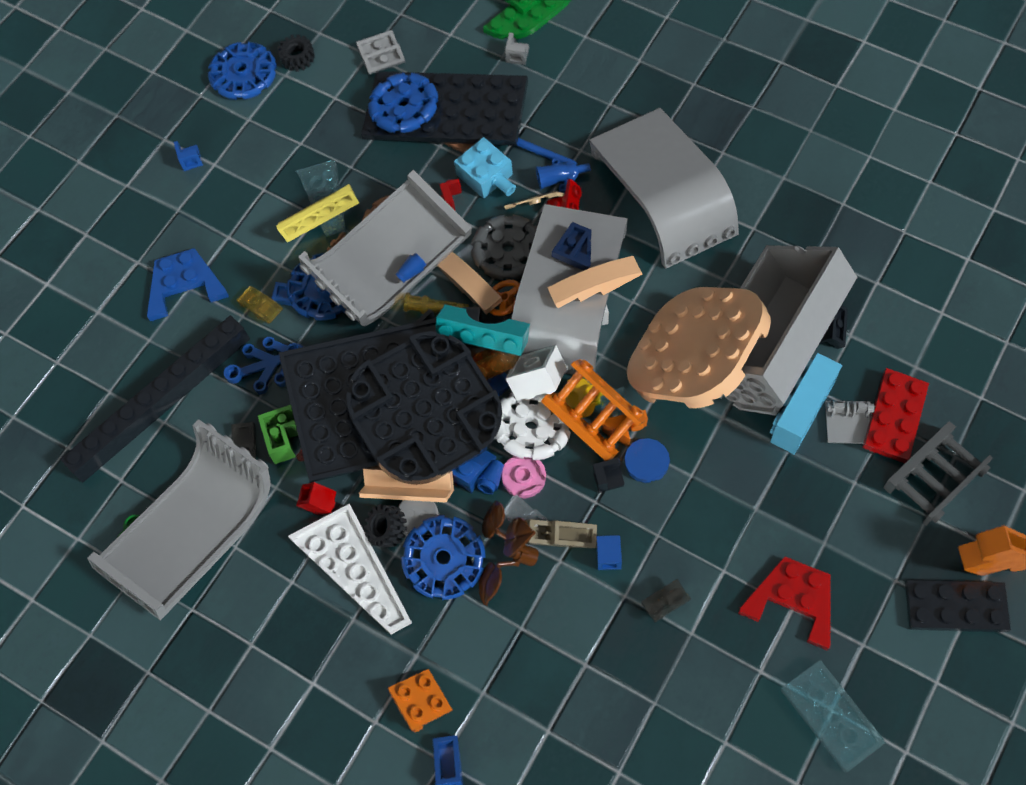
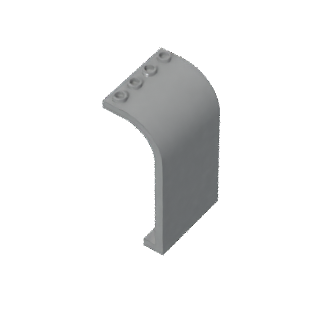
[589,108,739,268]
[299,170,472,326]
[509,204,627,378]
[87,419,271,620]

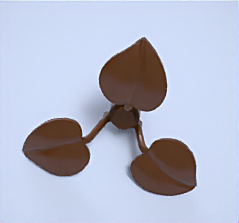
[478,500,539,606]

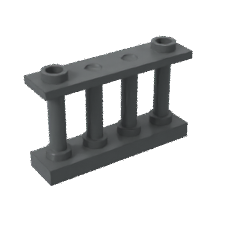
[883,421,993,526]

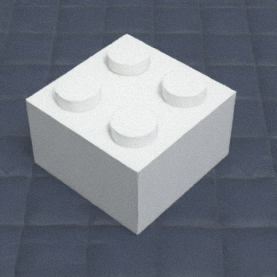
[506,345,567,400]

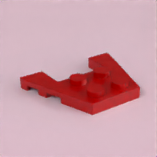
[738,557,830,651]

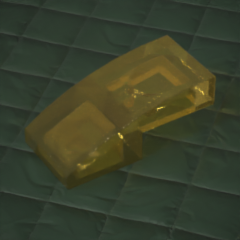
[236,286,283,324]

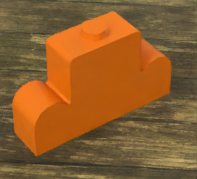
[958,525,1026,576]

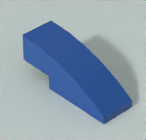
[433,735,463,785]

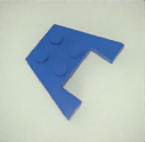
[147,248,229,321]

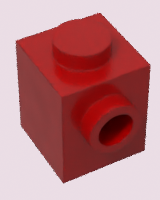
[296,482,337,515]

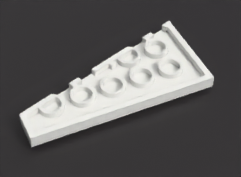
[288,504,412,634]

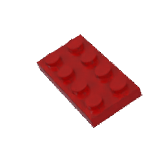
[862,368,929,463]

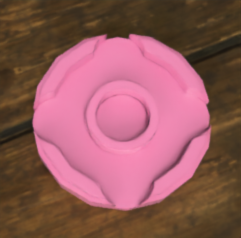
[501,456,546,499]

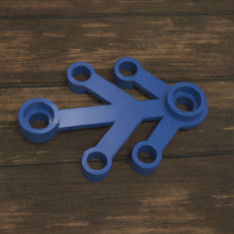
[224,337,303,394]

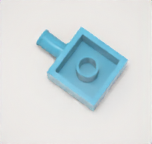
[454,137,516,199]

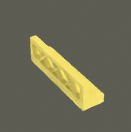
[276,184,359,242]

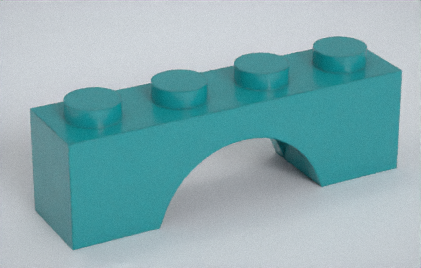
[436,304,530,356]

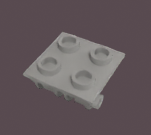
[825,401,874,444]

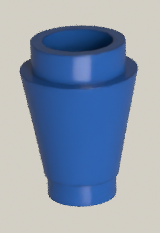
[395,252,427,283]
[477,460,504,495]

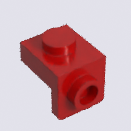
[439,179,462,211]

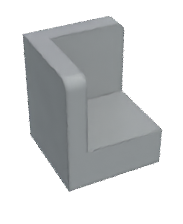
[505,33,529,65]

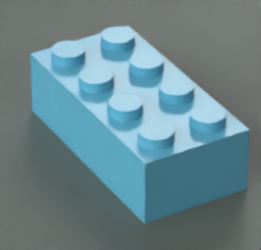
[770,353,842,455]

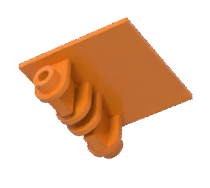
[388,669,452,732]

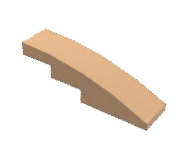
[437,252,502,314]
[547,256,642,308]

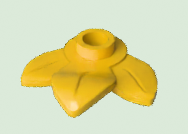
[565,378,604,418]

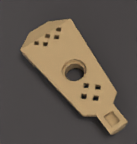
[504,191,565,210]

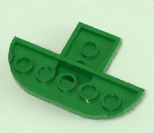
[483,0,571,40]

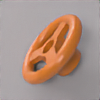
[489,280,520,316]

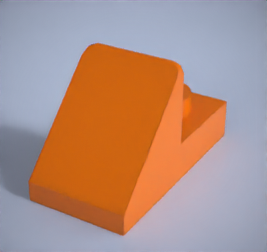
[601,410,648,447]

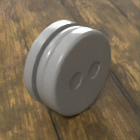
[398,500,440,539]

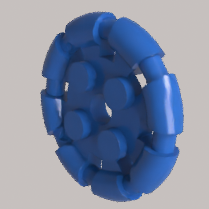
[208,42,277,100]
[368,73,438,133]
[287,253,346,321]
[401,515,486,600]

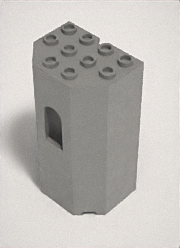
[720,245,857,415]

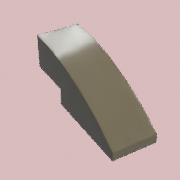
[525,519,597,548]

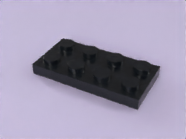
[905,580,1011,632]

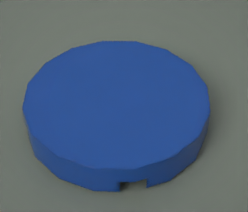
[624,438,670,483]

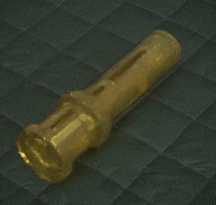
[404,293,469,314]

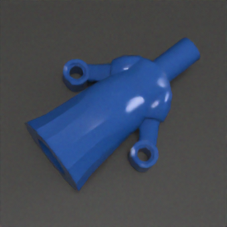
[536,158,591,193]

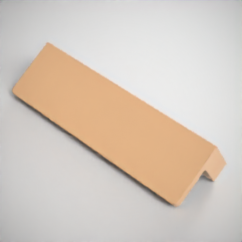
[359,466,454,502]

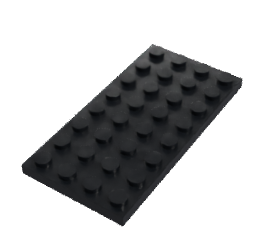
[361,71,528,146]

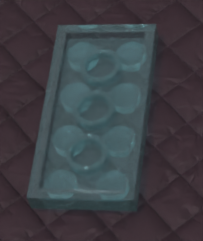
[781,660,886,773]

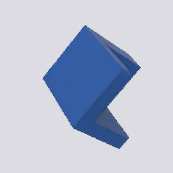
[174,141,203,171]
[597,535,622,570]

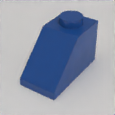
[452,450,497,493]

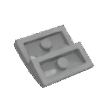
[356,30,405,75]

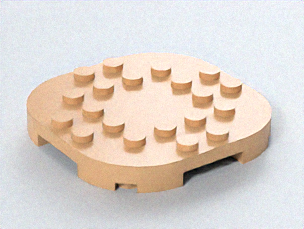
[627,287,771,408]

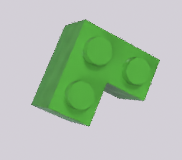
[258,405,298,464]

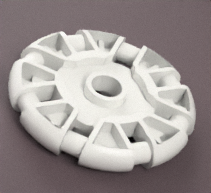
[496,392,571,460]

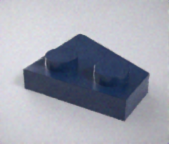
[551,222,592,271]

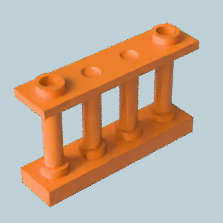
[541,359,647,461]

